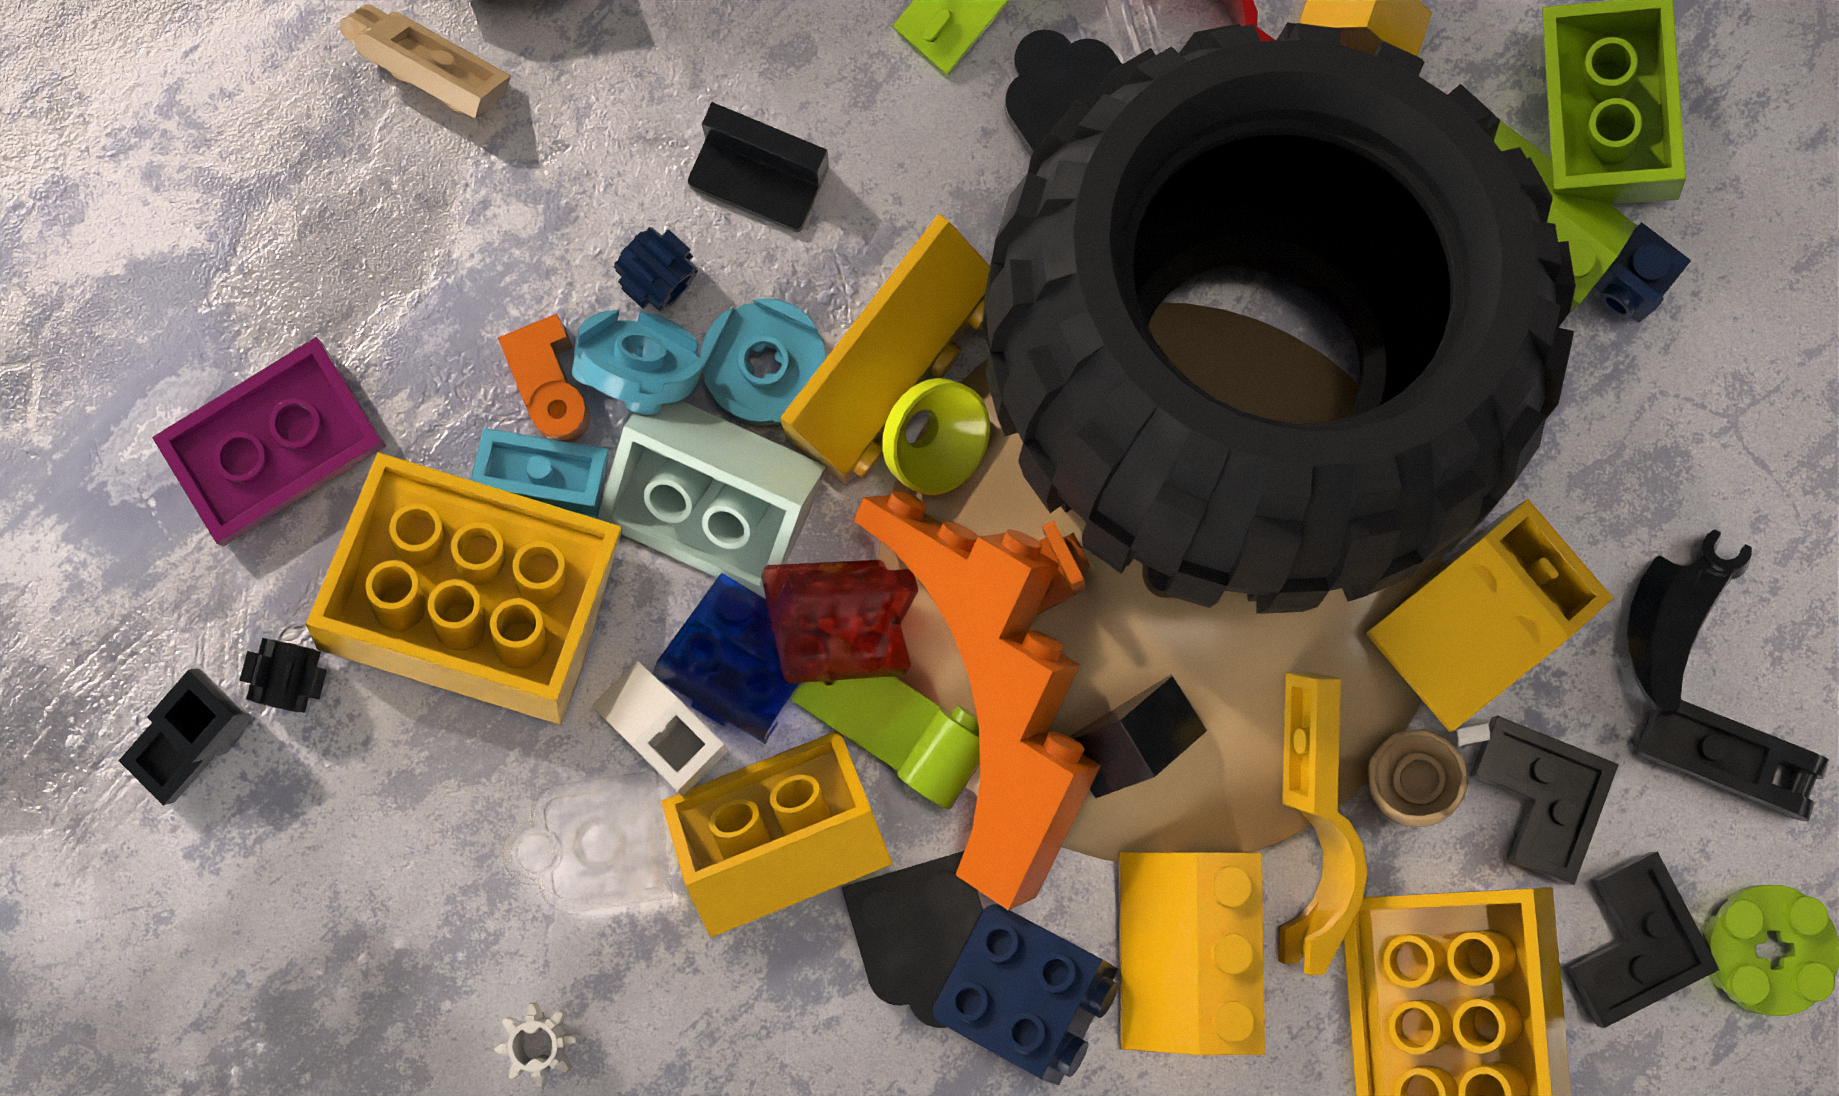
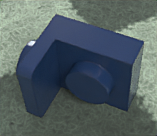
[1594,222,1691,322]

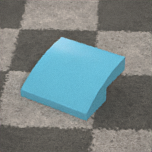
[470,428,609,519]

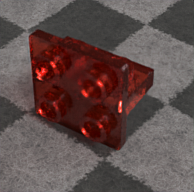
[761,560,918,683]

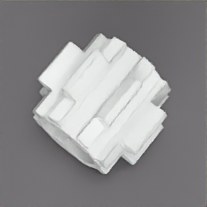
[494,1002,580,1087]

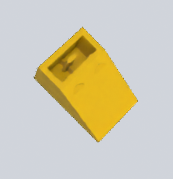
[1366,499,1614,732]

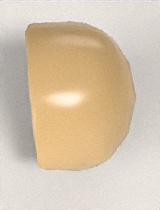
[1368,729,1468,827]

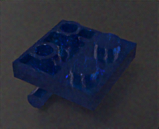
[652,573,830,745]

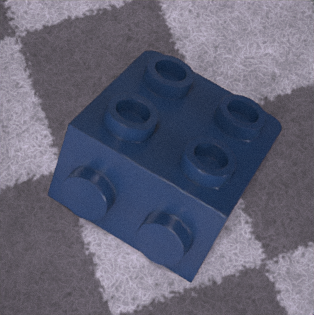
[933,904,1118,1085]

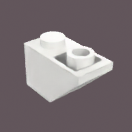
[592,661,728,797]

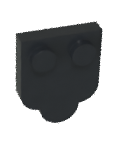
[1004,29,1122,156]
[841,851,983,1028]

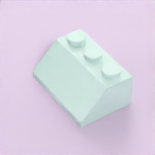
[597,400,826,600]

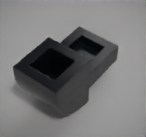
[118,668,248,806]

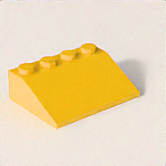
[306,452,622,725]
[1344,887,1572,1096]

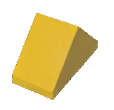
[1299,0,1432,57]

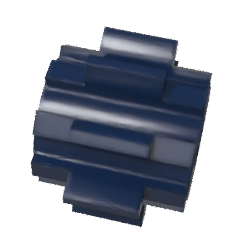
[613,227,698,312]

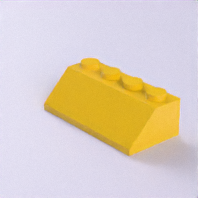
[780,214,990,486]

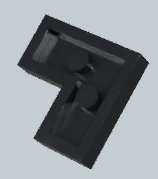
[1469,715,1619,885]
[1567,851,1720,1028]

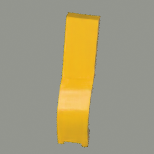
[1278,672,1368,976]

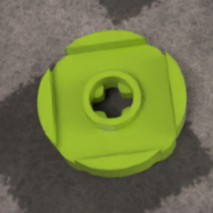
[1703,885,1839,1016]

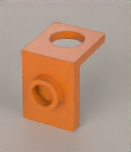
[1035,521,1091,616]

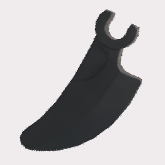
[1626,529,1752,716]

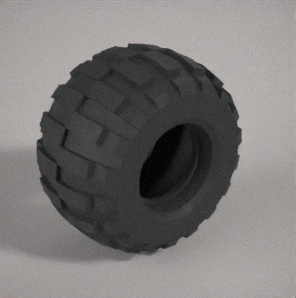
[982,22,1576,614]

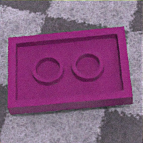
[152,337,386,547]

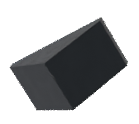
[1070,674,1207,799]

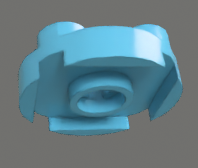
[700,298,826,427]
[572,310,703,415]

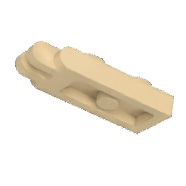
[339,4,511,119]

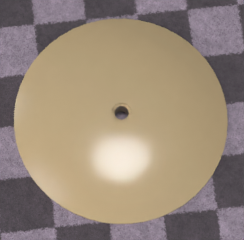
[877,302,1444,862]

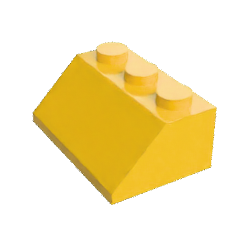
[661,731,893,938]
[1118,852,1265,1055]

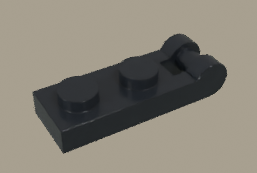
[1636,700,1830,821]

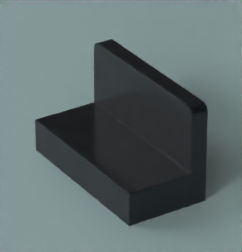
[688,102,829,232]

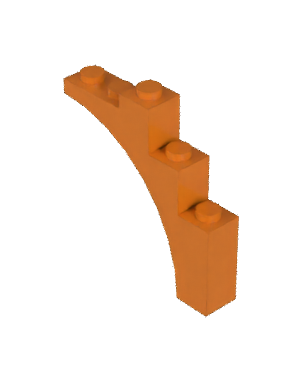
[854,491,1101,910]

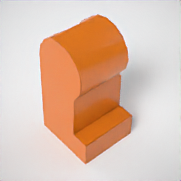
[498,314,591,442]

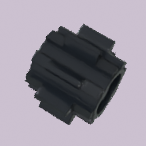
[239,638,327,713]

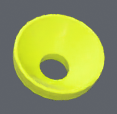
[882,378,990,495]

